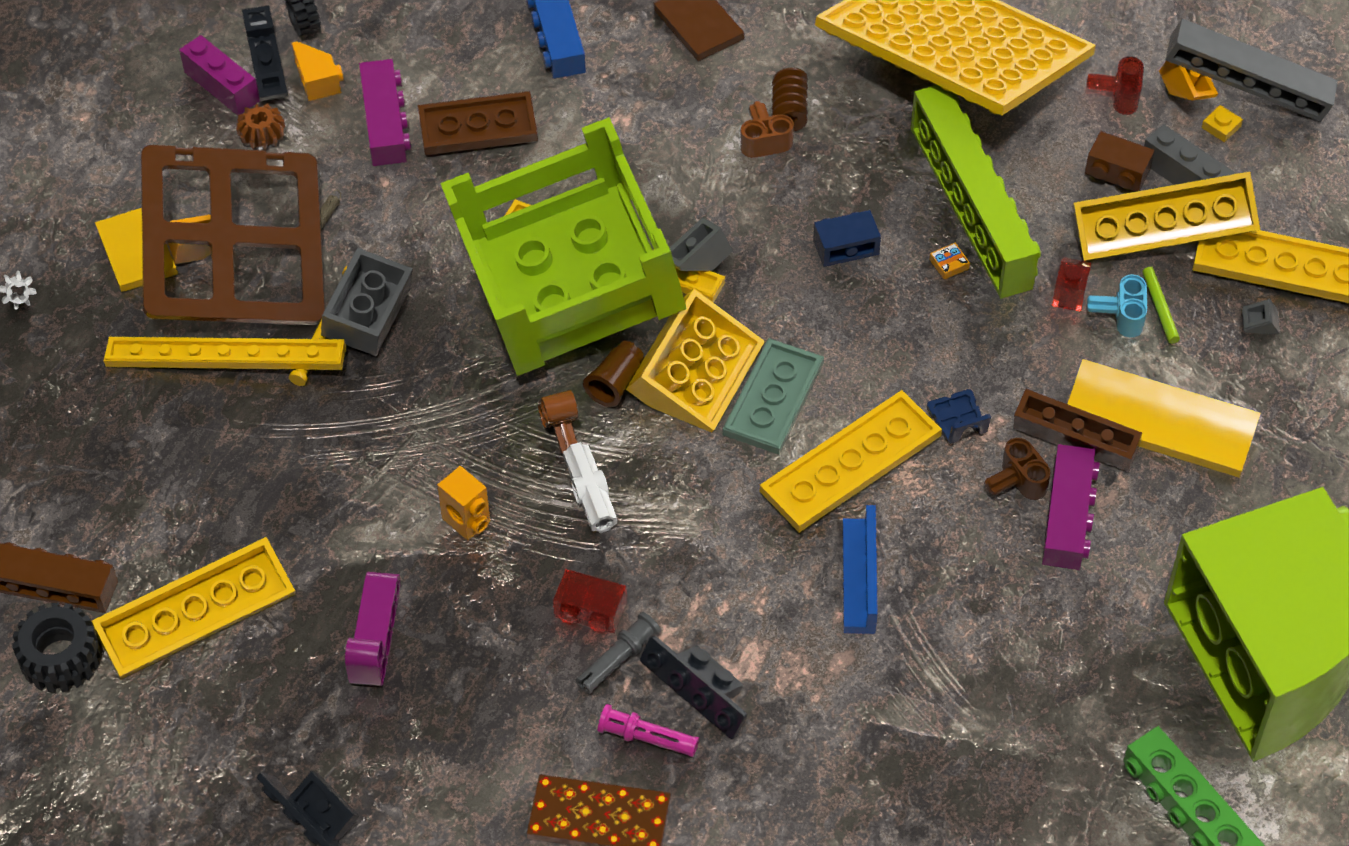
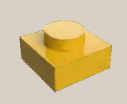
[1202,105,1243,143]

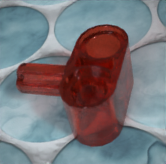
[1086,56,1144,115]

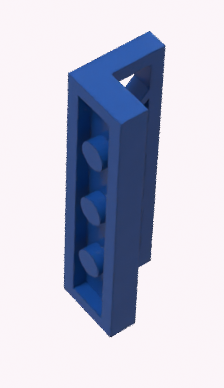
[842,505,878,634]

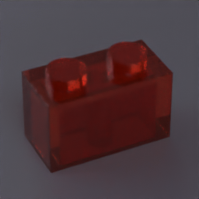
[553,569,627,634]

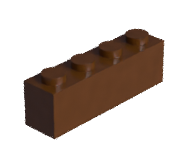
[1013,389,1142,472]
[0,542,118,613]

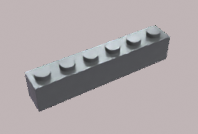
[1165,18,1338,122]

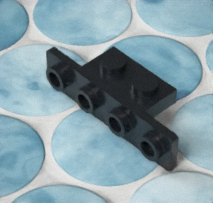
[640,636,747,739]
[256,771,360,846]

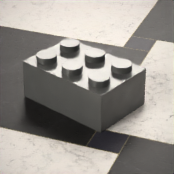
[321,248,413,356]

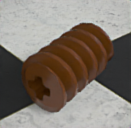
[772,67,808,131]

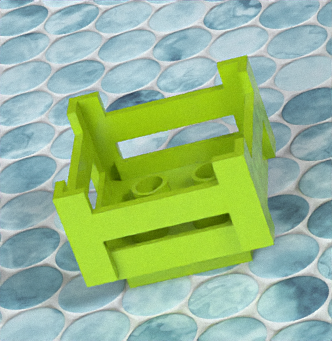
[440,117,687,376]

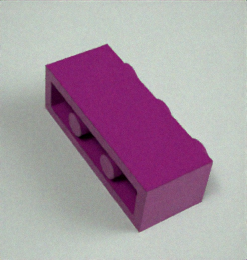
[179,35,260,116]

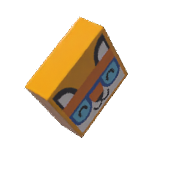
[929,243,970,280]

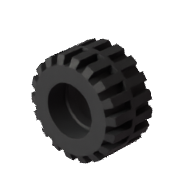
[12,603,101,693]

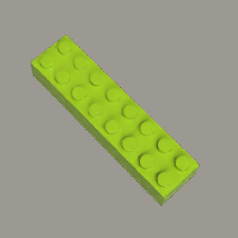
[911,85,1041,299]

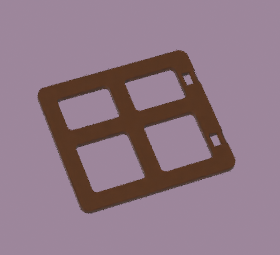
[141,145,325,325]

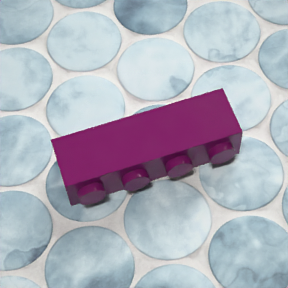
[359,59,411,166]
[1042,444,1100,570]

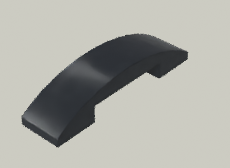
[242,5,288,101]

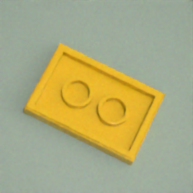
[95,208,178,292]

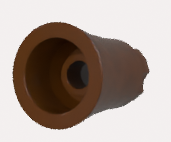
[583,341,644,407]

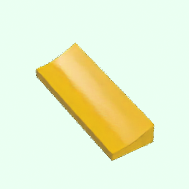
[1072,172,1260,261]
[1067,359,1261,478]
[92,537,295,680]

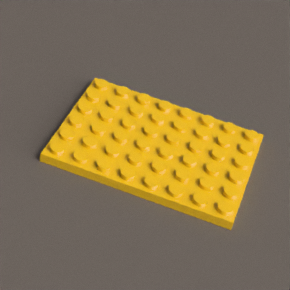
[815,0,1096,116]

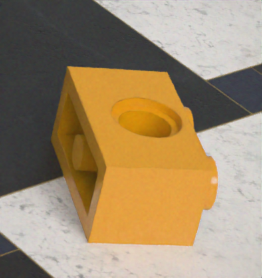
[437,466,490,541]

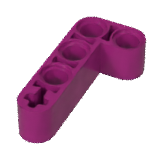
[345,572,400,686]

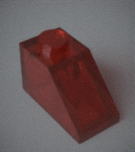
[1052,257,1092,312]

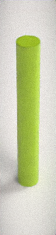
[1142,267,1180,344]

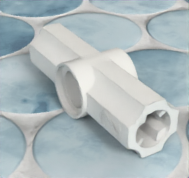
[563,442,617,533]

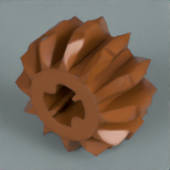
[236,103,285,151]

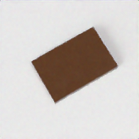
[653,0,745,61]

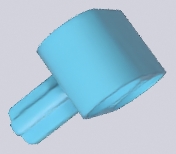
[1087,274,1147,338]

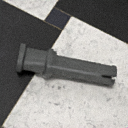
[576,612,661,694]

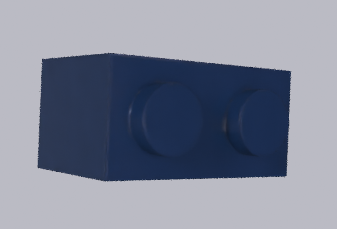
[813,210,881,267]

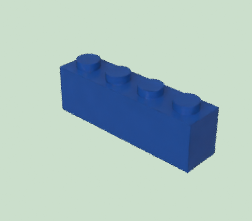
[526,0,586,79]

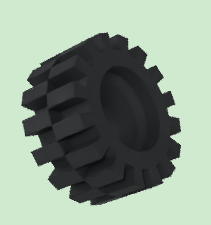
[284,0,321,36]

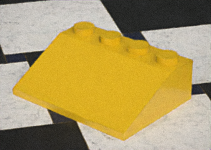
[626,289,765,433]

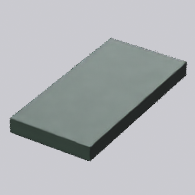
[722,338,824,455]

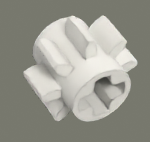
[0,271,36,310]

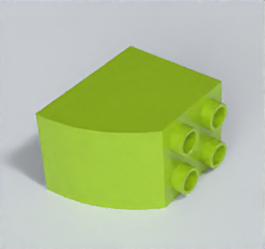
[1164,487,1349,762]

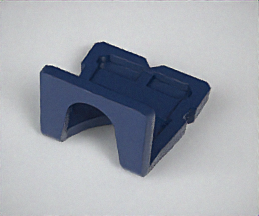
[927,389,991,444]

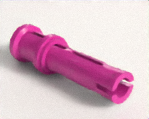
[597,704,699,758]

